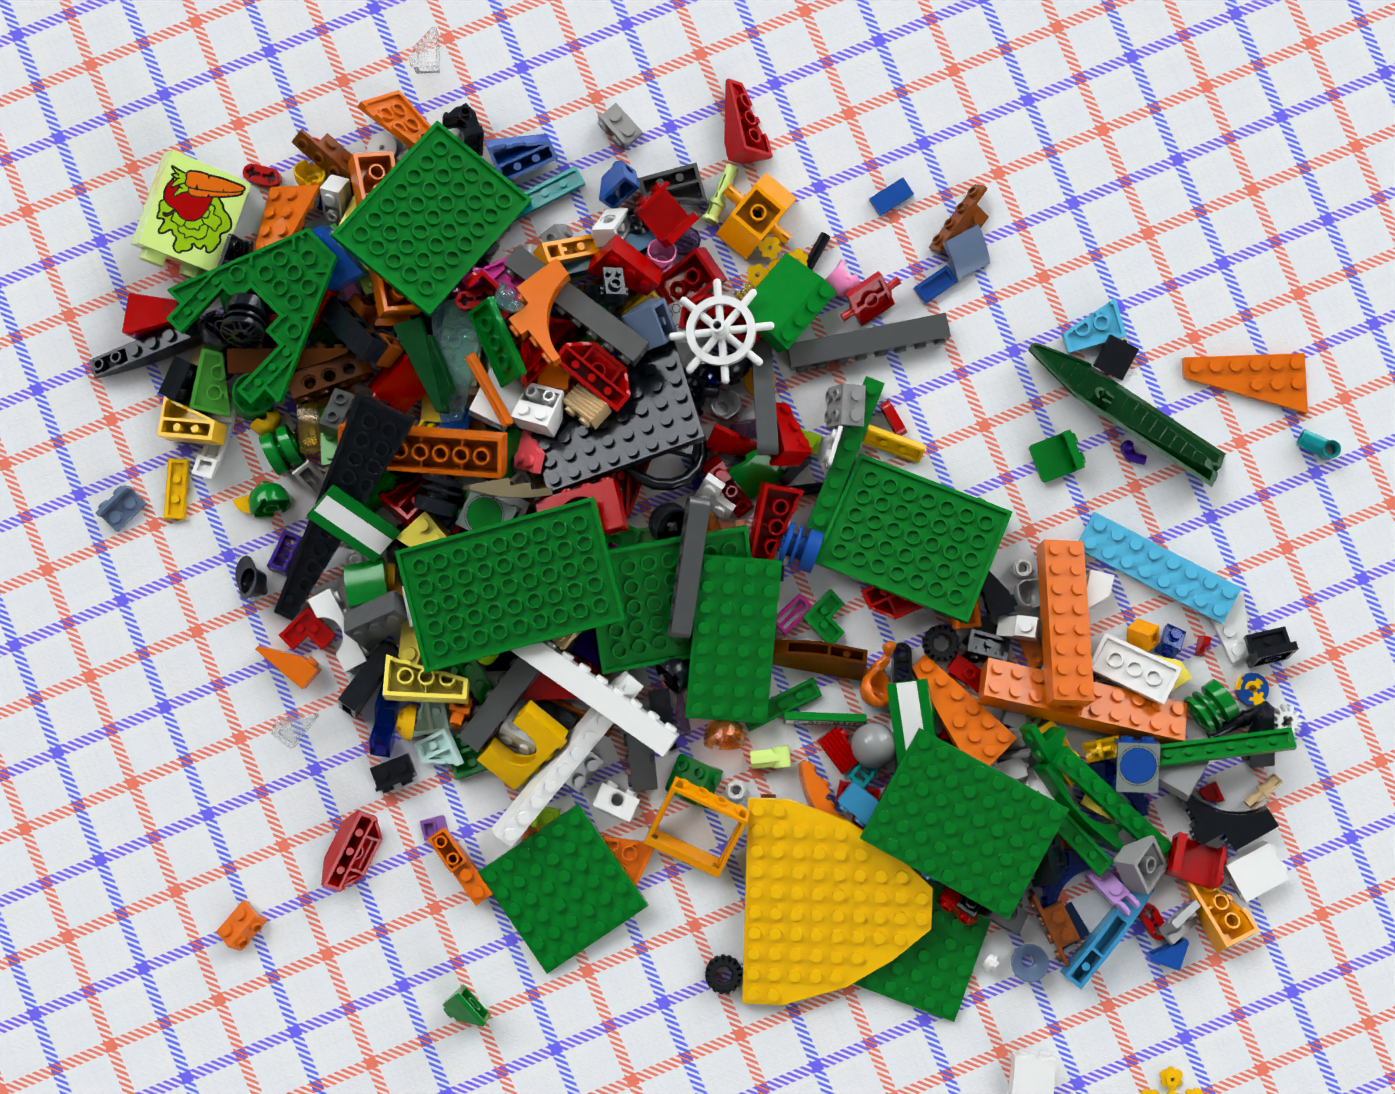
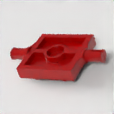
[840,271,901,326]

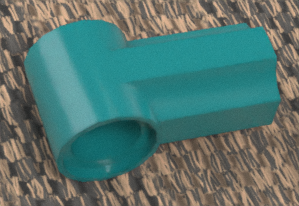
[1296,429,1341,460]

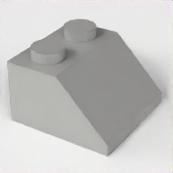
[1113,835,1168,895]

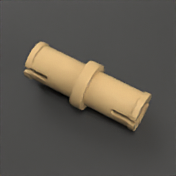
[1243,773,1283,810]

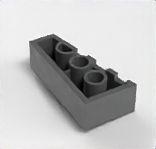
[623,706,658,792]

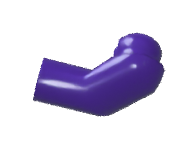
[1120,440,1147,465]

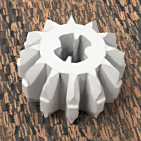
[1273,704,1303,736]

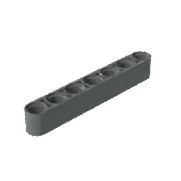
[751,338,779,456]
[668,496,710,638]

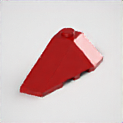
[724,78,773,164]
[706,423,757,456]

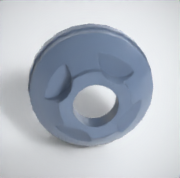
[1011,944,1049,982]

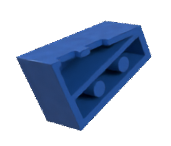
[484,134,558,180]
[311,225,370,291]

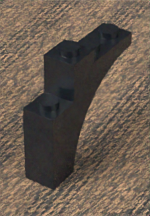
[1176,794,1279,851]

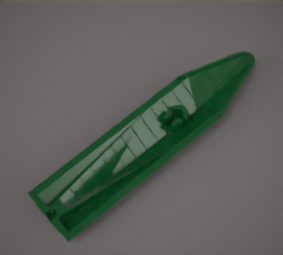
[1028,343,1225,487]

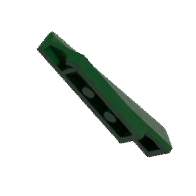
[393,317,456,414]

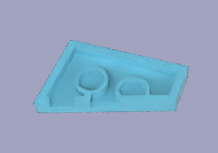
[1062,298,1127,354]

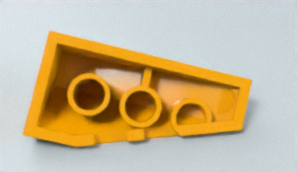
[1184,881,1260,954]

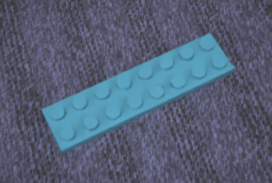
[1078,512,1242,624]

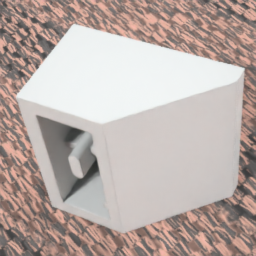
[511,382,564,438]

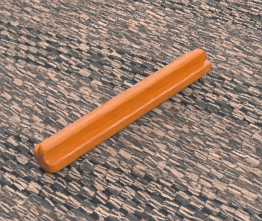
[465,353,513,428]

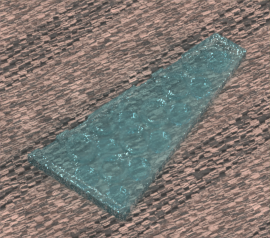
[431,295,488,424]

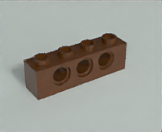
[289,353,374,405]

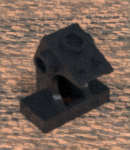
[442,103,484,156]
[584,267,628,307]

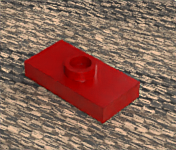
[946,653,981,693]

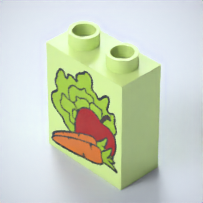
[131,149,251,279]

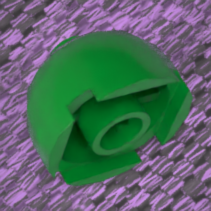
[248,481,291,518]

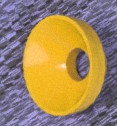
[395,704,417,741]

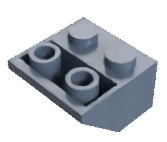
[621,298,677,350]

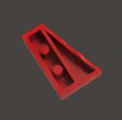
[769,402,813,467]

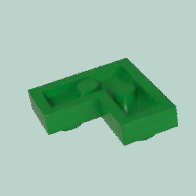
[801,589,845,644]

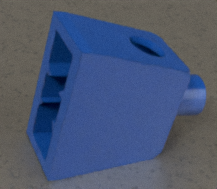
[599,160,640,209]

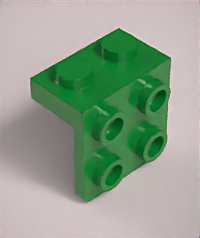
[1029,429,1086,483]
[665,754,723,809]

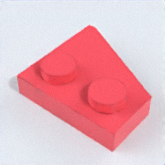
[514,429,545,474]

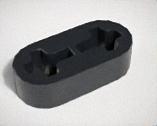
[778,456,811,486]

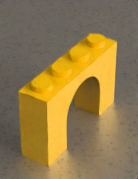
[477,700,569,790]

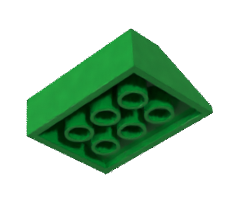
[740,253,836,353]

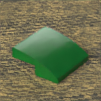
[729,449,784,499]
[343,558,389,607]
[451,733,489,781]

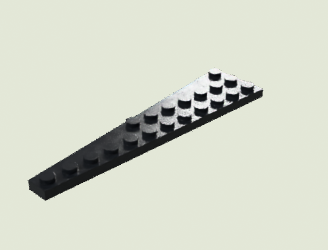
[274,393,417,620]

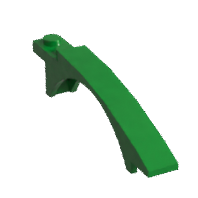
[1019,724,1124,852]

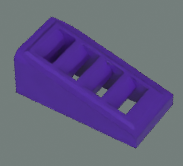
[267,530,302,577]

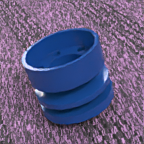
[778,522,824,573]

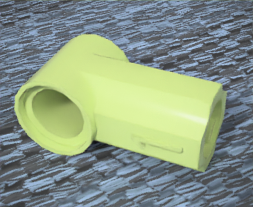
[750,745,791,769]

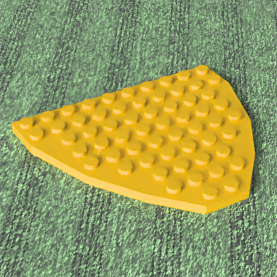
[742,797,933,1005]

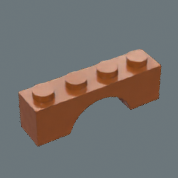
[347,293,404,368]

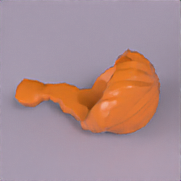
[859,641,897,708]

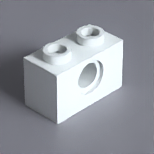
[591,208,631,247]
[592,780,640,822]

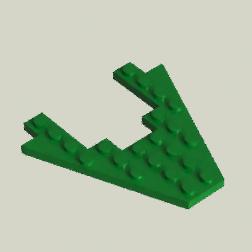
[166,228,339,405]

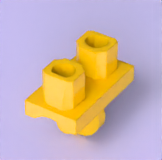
[1082,735,1120,763]

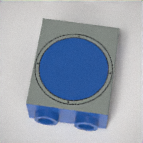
[1112,735,1160,793]

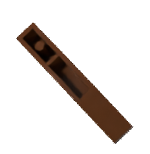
[227,344,353,373]
[772,640,868,681]

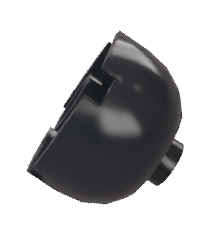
[199,311,234,352]
[710,351,750,385]
[654,656,689,695]

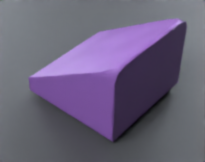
[420,815,448,841]

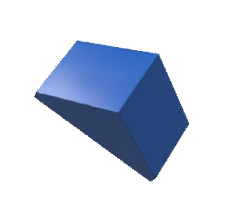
[1145,937,1189,971]

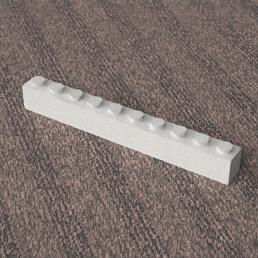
[510,640,680,757]
[492,670,644,848]

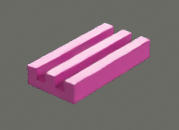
[776,593,812,635]

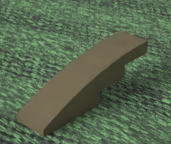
[463,478,552,498]

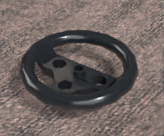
[623,434,708,491]

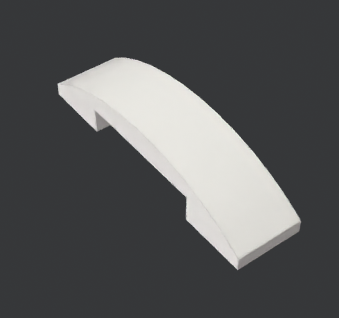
[192,401,237,480]

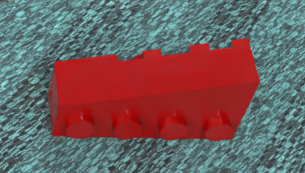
[749,481,805,559]

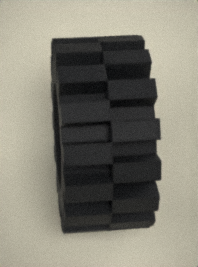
[922,625,961,662]
[705,954,742,995]

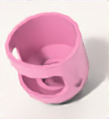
[646,238,677,273]
[825,259,859,298]

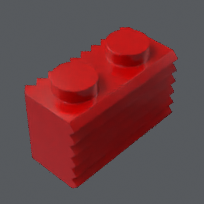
[816,726,858,774]

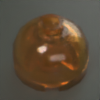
[703,720,745,750]

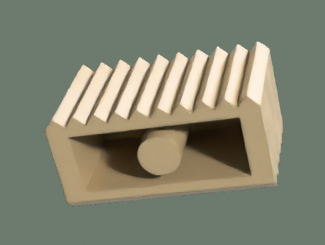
[562,383,612,430]

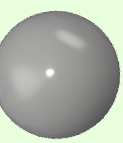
[851,723,896,769]

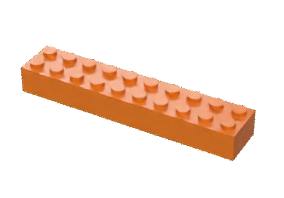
[977,657,1187,744]

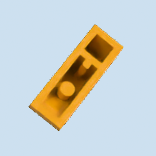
[533,234,600,265]

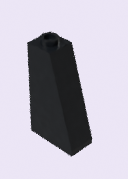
[337,641,399,719]

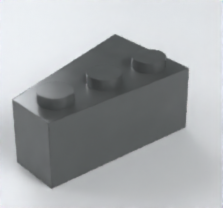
[638,162,707,206]
[344,590,407,652]

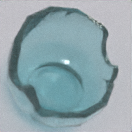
[494,281,524,313]

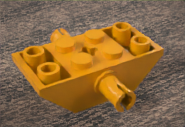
[715,173,797,260]

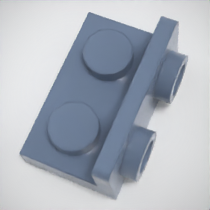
[96,485,147,532]

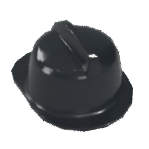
[235,556,268,600]

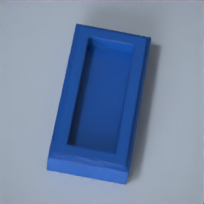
[869,177,914,216]
[913,265,958,305]

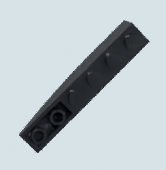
[90,318,204,379]

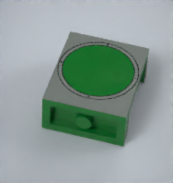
[455,491,522,531]

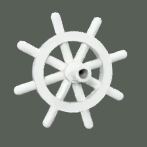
[669,279,774,384]

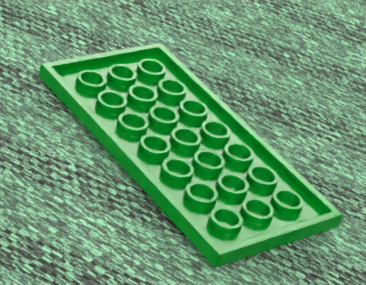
[684,554,782,724]

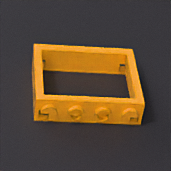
[644,776,751,878]

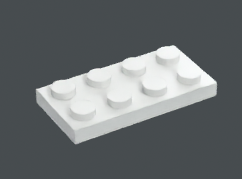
[1092,633,1182,706]

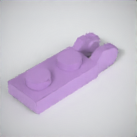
[1085,869,1141,917]

